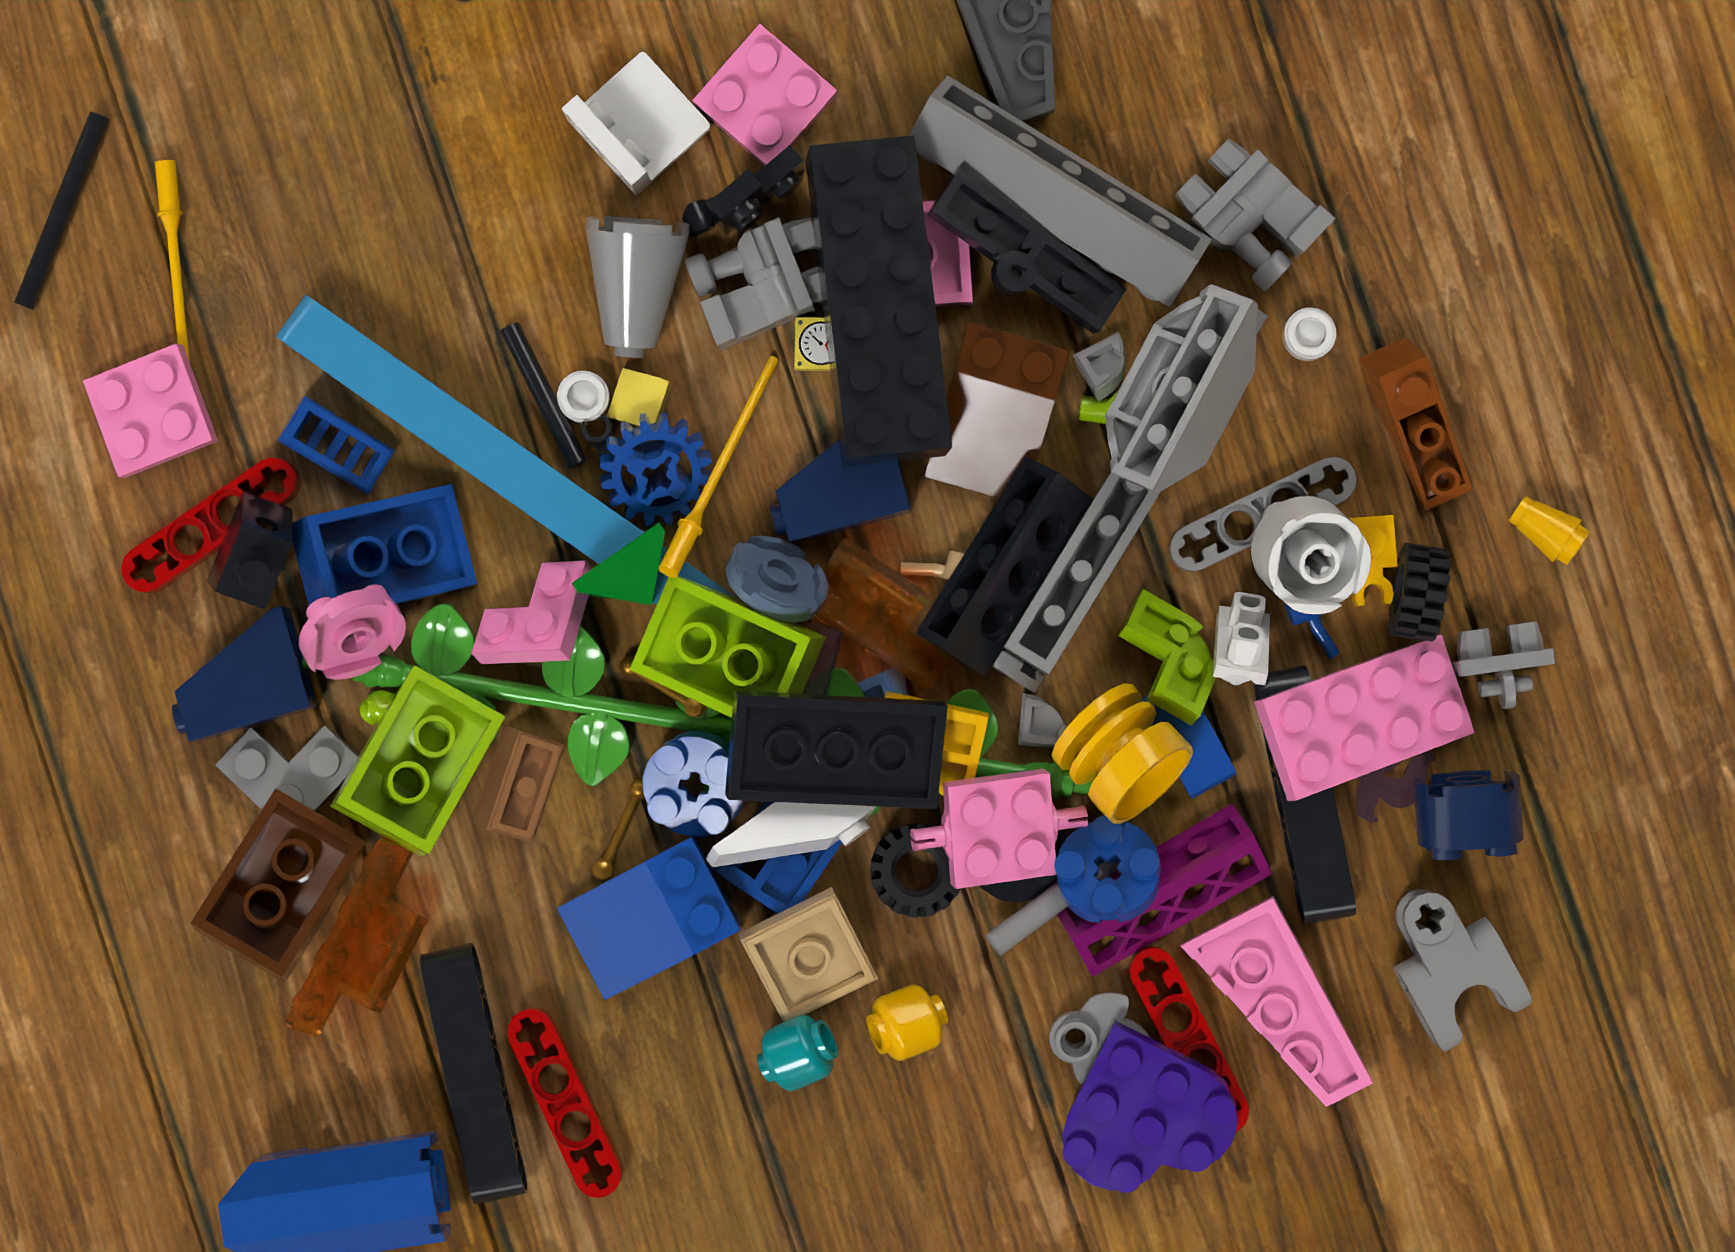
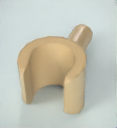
[900,550,964,580]

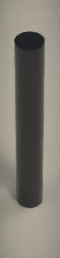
[500,322,588,469]

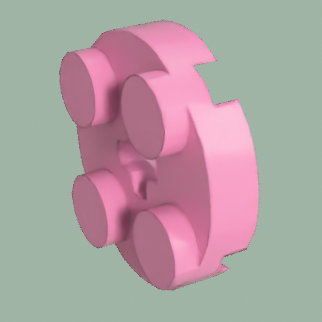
[299,584,406,680]

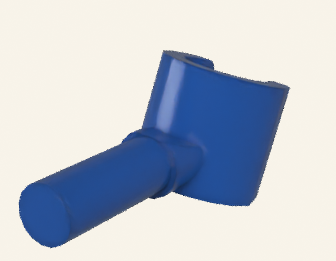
[1284,603,1340,659]

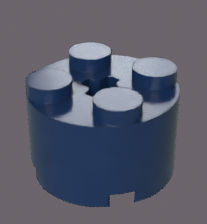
[1413,770,1524,860]

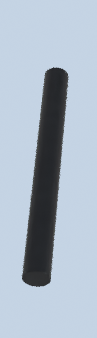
[14,111,109,310]

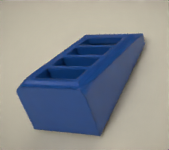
[276,396,395,494]

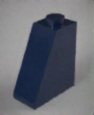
[769,440,910,544]
[172,606,318,742]

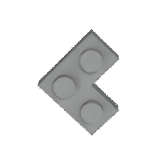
[215,725,359,812]

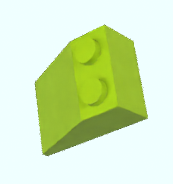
[629,575,826,718]
[330,665,505,857]

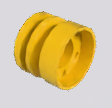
[1051,683,1194,824]

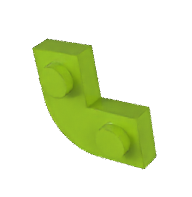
[1118,589,1216,726]

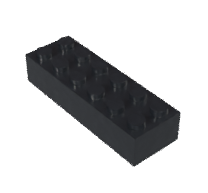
[805,135,953,467]

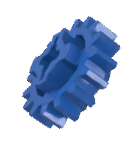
[600,412,712,526]

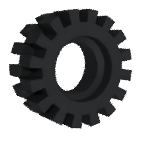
[1388,543,1451,642]
[870,823,961,918]

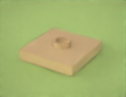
[738,887,878,1022]

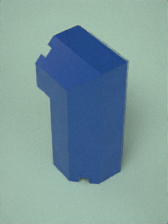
[218,1131,451,1252]

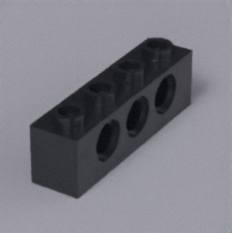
[916,456,1093,676]

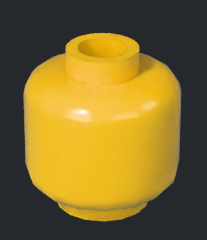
[866,984,948,1061]

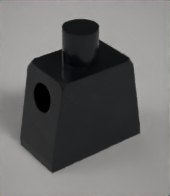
[207,491,293,609]

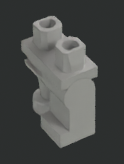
[1175,139,1336,292]
[684,218,822,351]

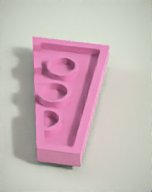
[1181,896,1373,1107]

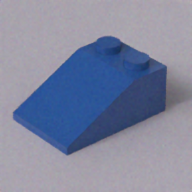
[292,484,477,606]
[557,836,743,1000]

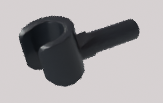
[682,194,718,237]
[581,414,625,481]

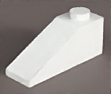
[706,802,876,867]

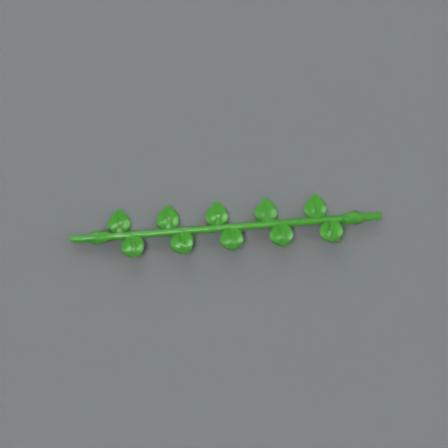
[302,604,1093,821]

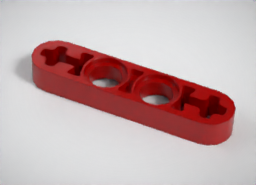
[121,458,300,593]
[1128,946,1249,1133]
[507,1007,623,1198]

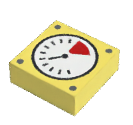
[794,317,830,371]

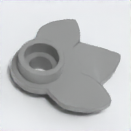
[1049,992,1150,1085]

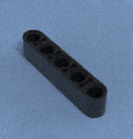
[1253,665,1356,925]
[420,943,528,1205]

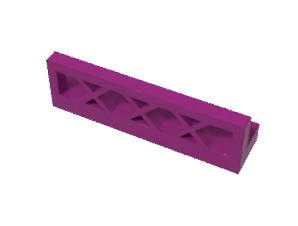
[1057,804,1272,977]

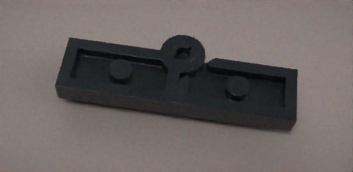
[927,169,1127,334]

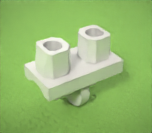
[1213,592,1270,686]

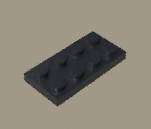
[725,690,948,809]

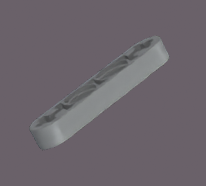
[1168,457,1357,572]

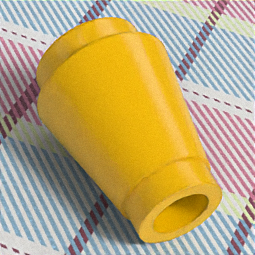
[1509,496,1591,566]

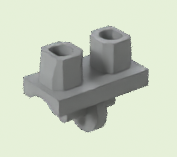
[1451,621,1555,709]

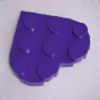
[1062,1020,1238,1193]

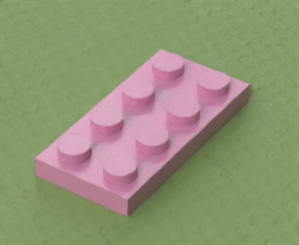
[1254,635,1475,801]

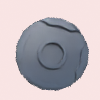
[725,536,829,623]

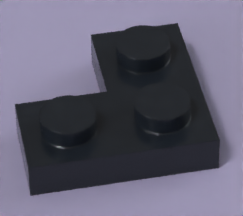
[708,145,805,236]

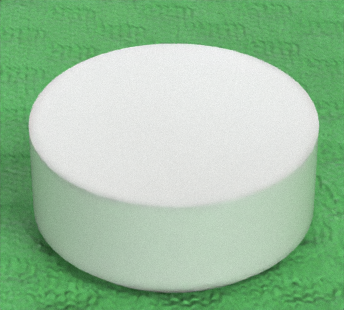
[1282,307,1336,361]
[557,371,610,424]

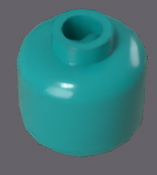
[757,1015,838,1092]

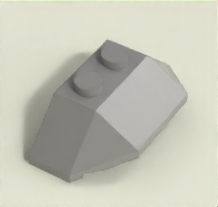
[1105,284,1258,494]

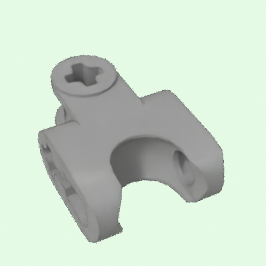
[1393,889,1532,1053]

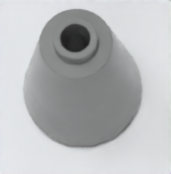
[585,216,690,358]

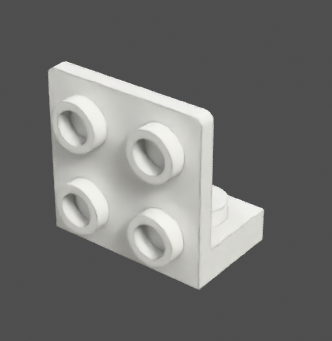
[561,52,710,196]

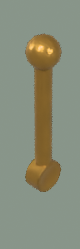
[620,656,708,717]
[592,779,645,880]

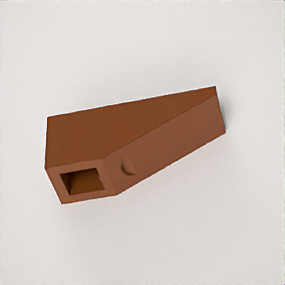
[1358,337,1473,511]

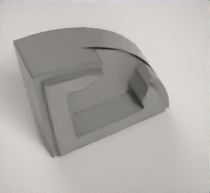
[1073,332,1127,402]
[991,650,1044,694]
[1018,693,1067,748]

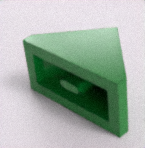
[571,523,665,606]

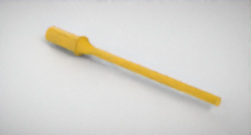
[155,160,190,362]
[658,356,779,578]

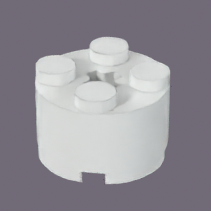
[1251,496,1371,614]

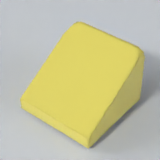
[607,368,672,427]

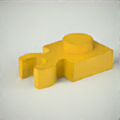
[1349,515,1398,607]

